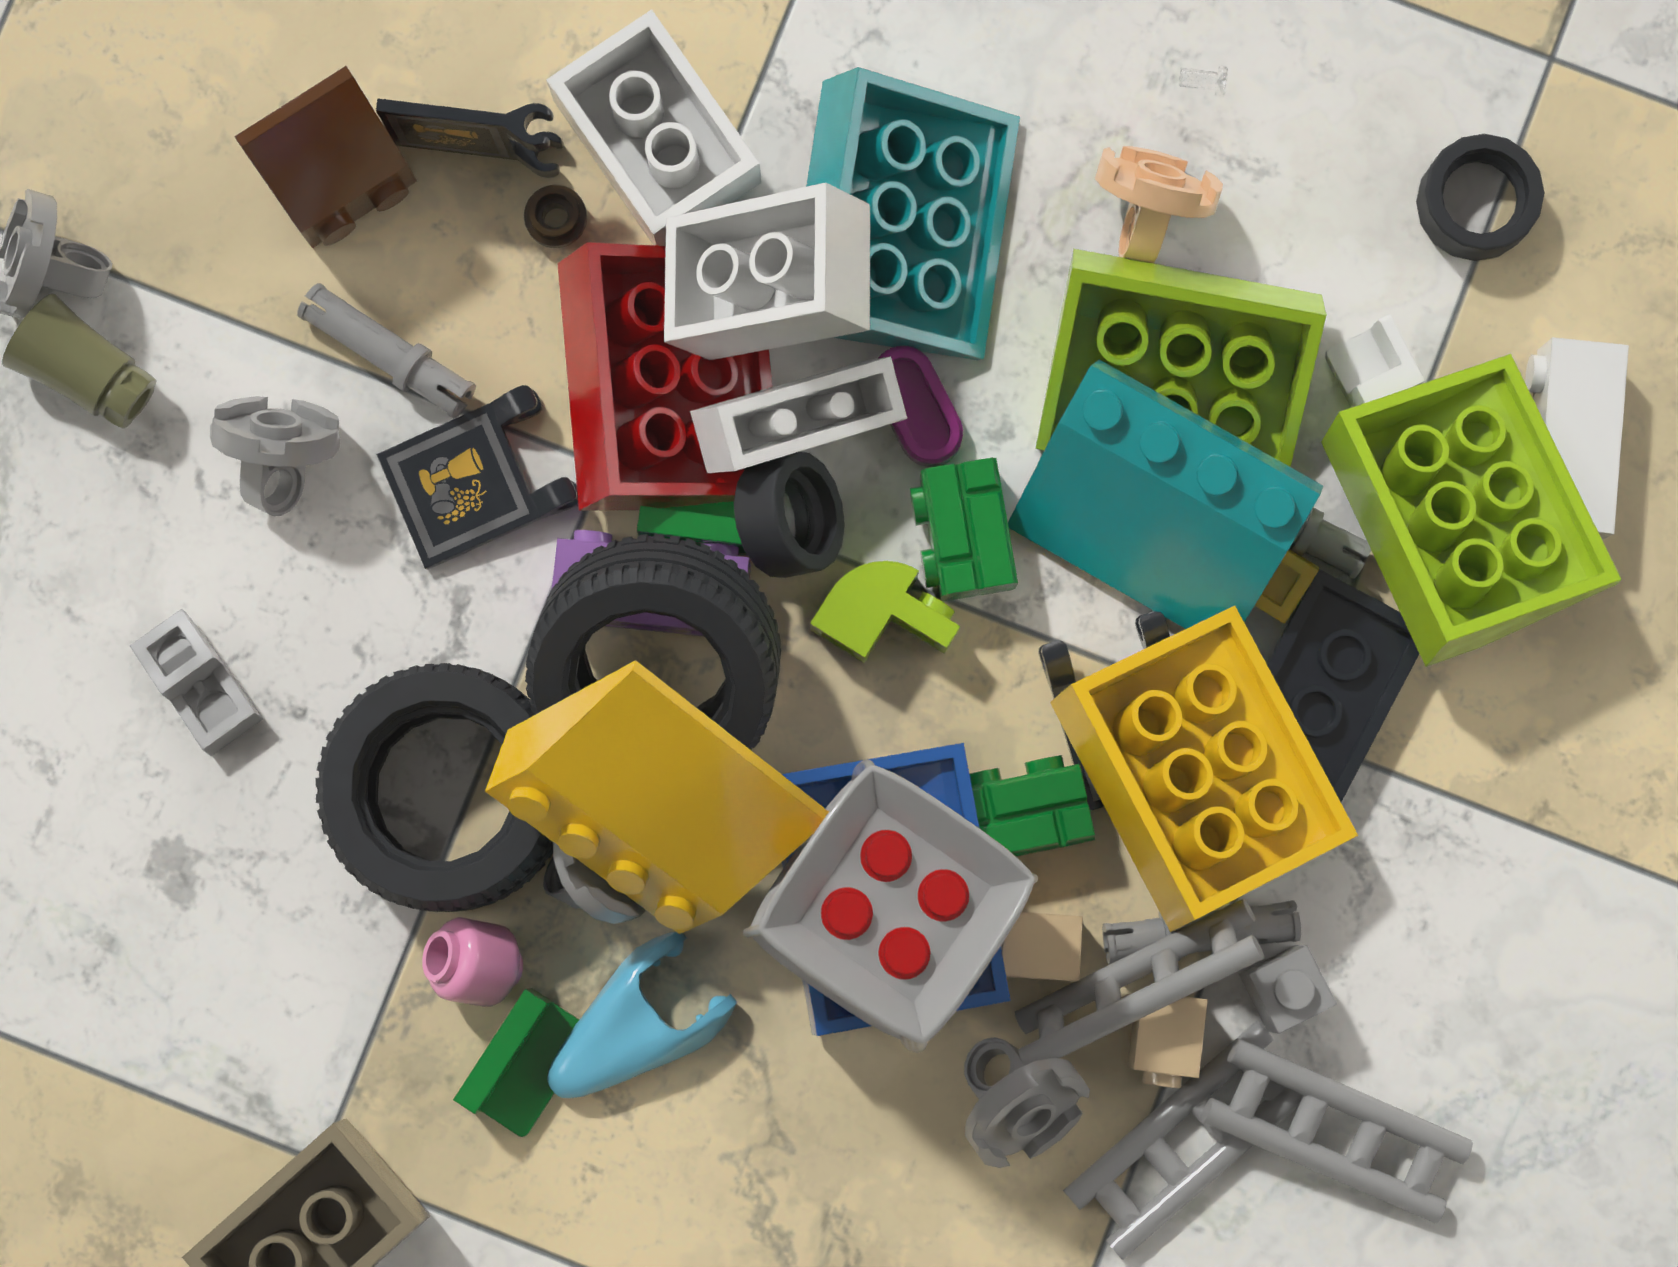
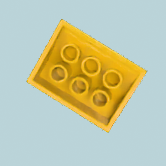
[1050,606,1358,932]
[485,660,829,934]

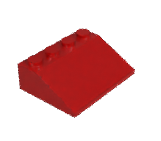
[557,242,773,511]

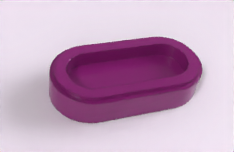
[878,346,963,467]

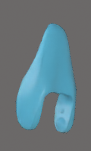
[547,931,737,1099]

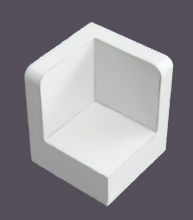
[1325,314,1425,408]

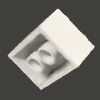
[546,9,761,246]
[664,183,870,360]

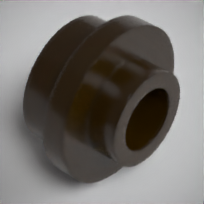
[524,185,587,248]

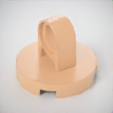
[1095,146,1223,263]

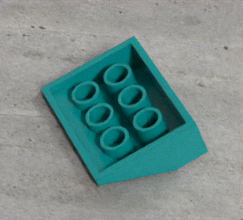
[806,67,1020,360]
[1008,360,1323,629]

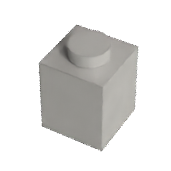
[1239,945,1337,1034]

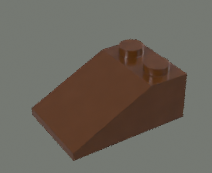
[234,66,417,248]

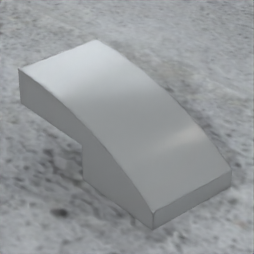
[130,609,263,756]

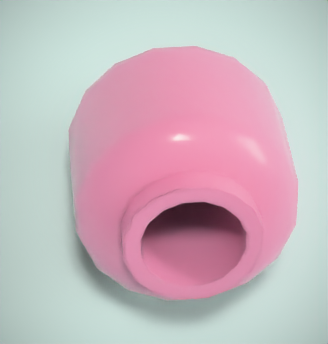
[422,917,523,1007]

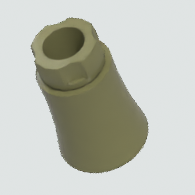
[2,293,157,429]

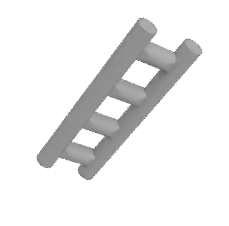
[1015,899,1264,1066]
[1063,1021,1304,1260]
[1201,1038,1473,1223]

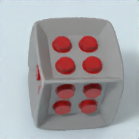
[743,759,1038,1053]

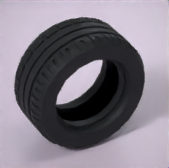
[525,534,781,751]
[315,663,553,912]

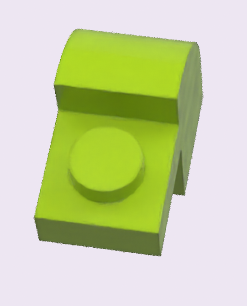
[810,561,960,663]

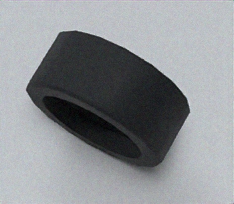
[1416,133,1545,261]
[734,452,845,578]

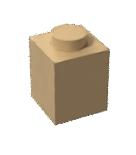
[1001,912,1083,981]
[1127,990,1208,1088]

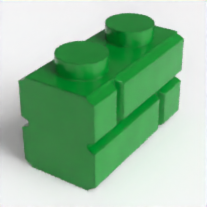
[910,457,1018,601]
[970,755,1095,857]

